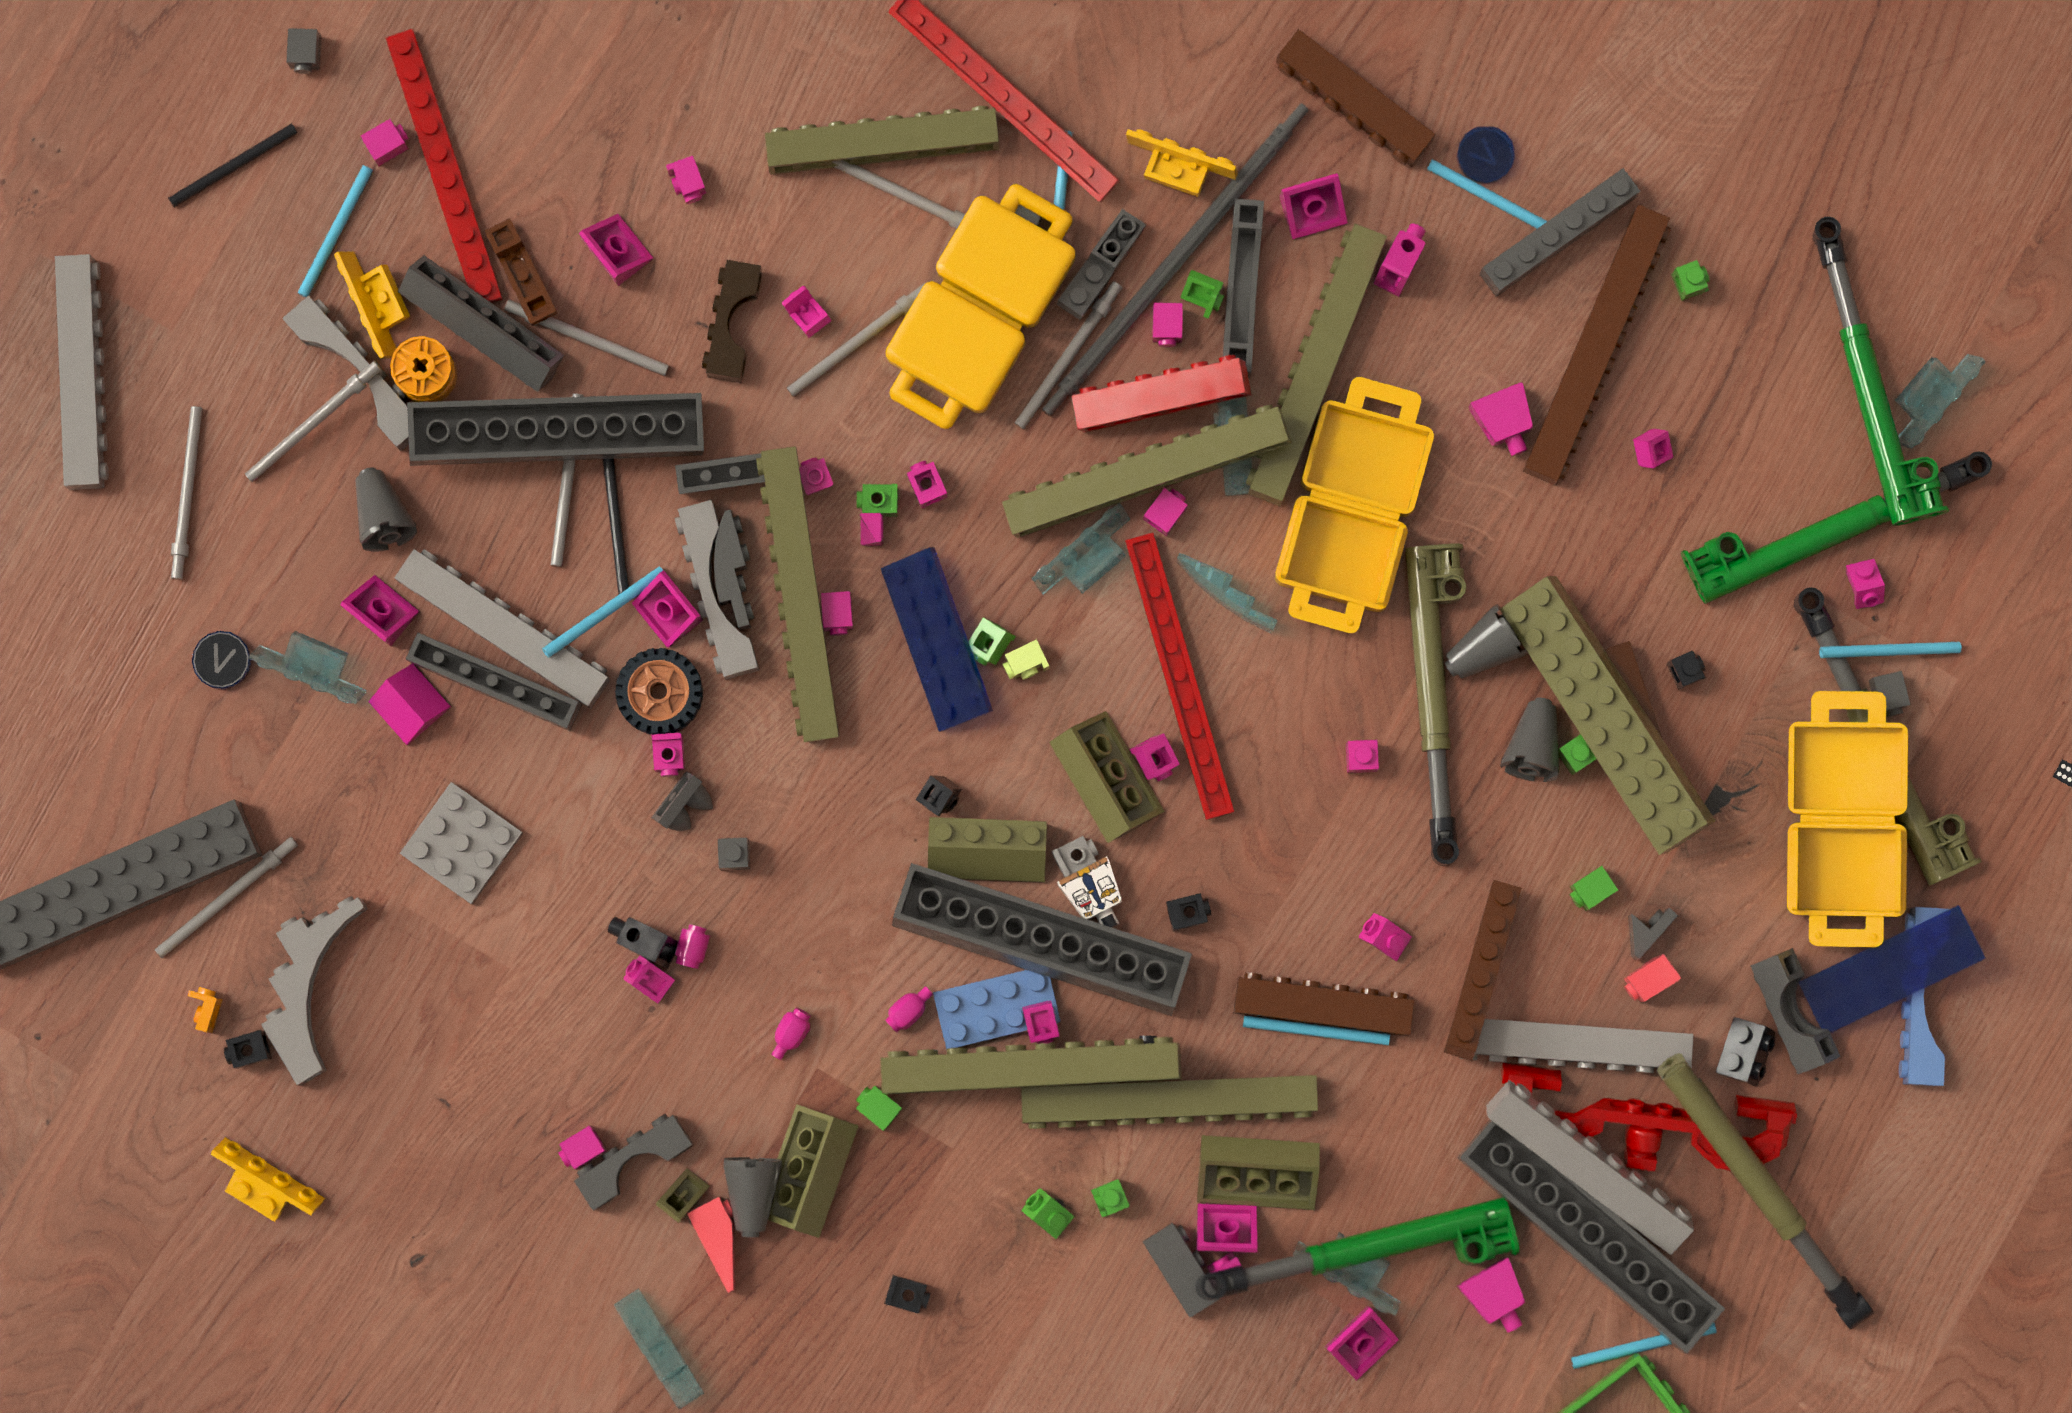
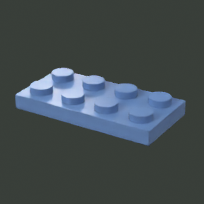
[933,970,1061,1050]

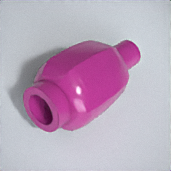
[885,986,933,1033]
[772,1007,811,1060]

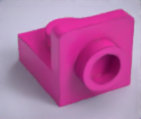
[623,955,675,1004]
[1022,1000,1059,1044]

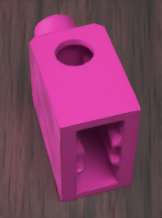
[1373,223,1426,297]
[1468,382,1533,456]
[1457,1257,1525,1333]

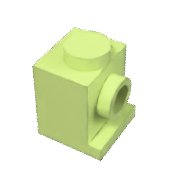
[1002,639,1049,680]

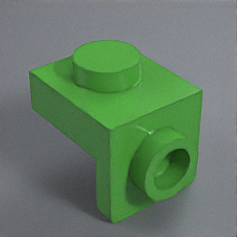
[1180,270,1225,319]
[1022,1188,1075,1239]

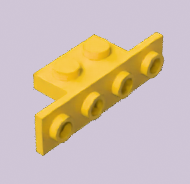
[1126,129,1238,197]
[334,251,410,359]
[211,1137,325,1222]

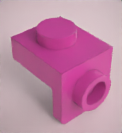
[782,286,832,338]
[800,457,833,495]
[1846,559,1885,609]
[1359,913,1412,961]

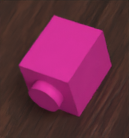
[360,119,409,166]
[1152,303,1183,347]
[1143,488,1188,537]
[821,591,854,636]
[1346,740,1379,773]
[558,1126,607,1169]

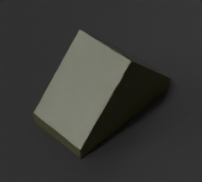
[655,1168,710,1223]

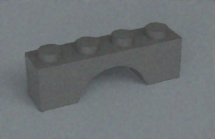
[1751,948,1841,1074]
[574,1114,694,1211]

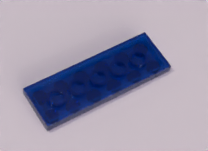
[881,547,993,732]
[1799,905,1986,1034]

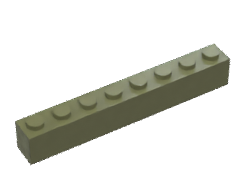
[765,106,999,174]

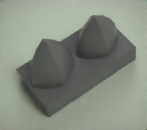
[651,771,713,831]

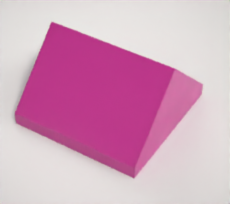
[1279,173,1348,239]
[579,214,653,286]
[632,570,703,648]
[340,575,419,646]
[369,664,451,746]
[1196,1204,1257,1252]
[1325,1306,1399,1381]

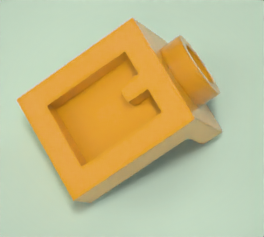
[188,987,222,1033]

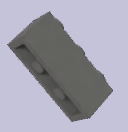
[675,453,765,494]
[1142,1223,1219,1318]

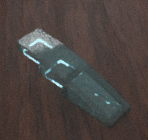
[1176,553,1278,634]
[614,1289,704,1409]

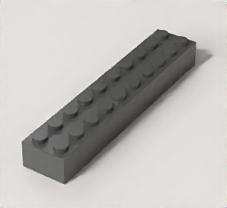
[407,393,704,466]
[0,799,262,970]
[892,863,1192,1016]
[1457,1119,1725,1354]

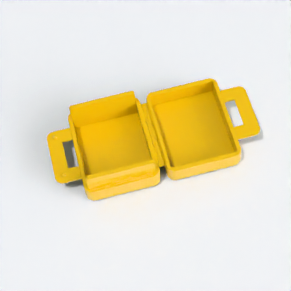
[885,184,1076,429]
[1275,377,1434,633]
[1787,691,1908,947]

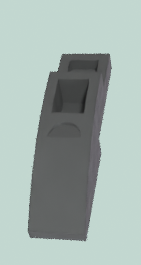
[1056,209,1146,320]
[714,510,754,631]

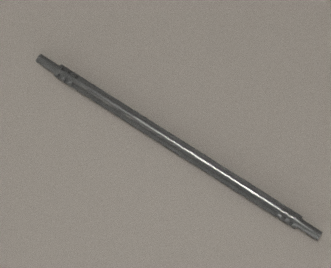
[1042,103,1309,417]

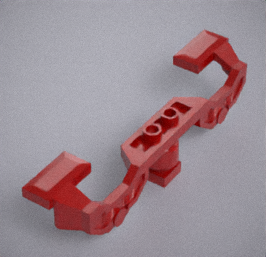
[1501,1062,1797,1172]

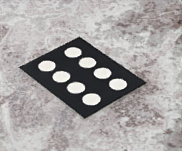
[2053,759,2072,787]

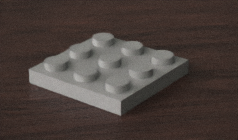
[400,782,523,904]

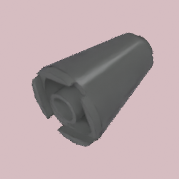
[355,467,417,552]
[1444,604,1528,679]
[1500,698,1559,782]
[723,1157,782,1237]

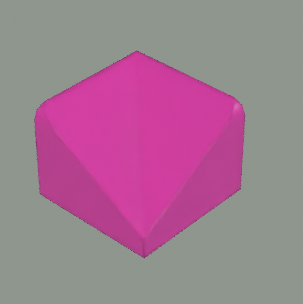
[1633,429,1674,468]
[860,513,883,546]

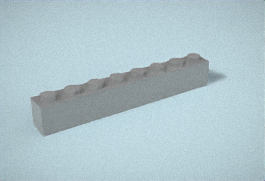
[55,254,109,490]
[394,549,610,709]
[1460,1019,1693,1073]
[1486,1080,1694,1255]

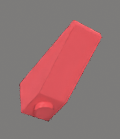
[1624,954,1681,1003]
[687,1197,735,1293]

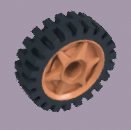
[615,648,703,735]

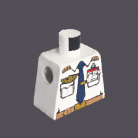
[1057,856,1122,927]

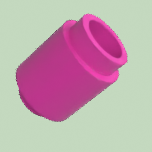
[675,924,710,969]

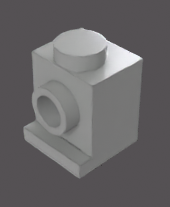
[1052,836,1099,878]

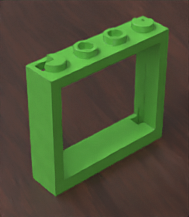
[1558,1353,1690,1413]

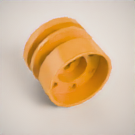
[390,336,457,402]

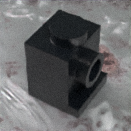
[1667,651,1706,690]
[915,775,962,816]
[1166,893,1212,932]
[224,1030,272,1069]
[884,1275,931,1314]

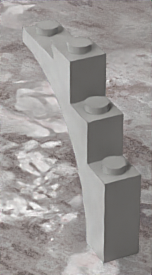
[261,896,368,1086]

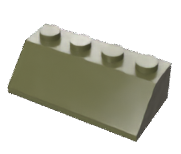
[1049,711,1165,843]
[928,817,1047,883]
[768,1104,858,1238]
[1197,1135,1320,1210]

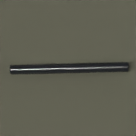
[168,123,298,208]
[602,459,629,595]

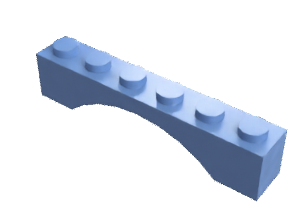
[1899,907,1951,1086]

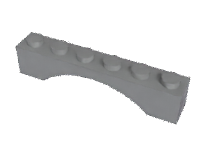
[282,296,409,451]
[674,500,759,680]

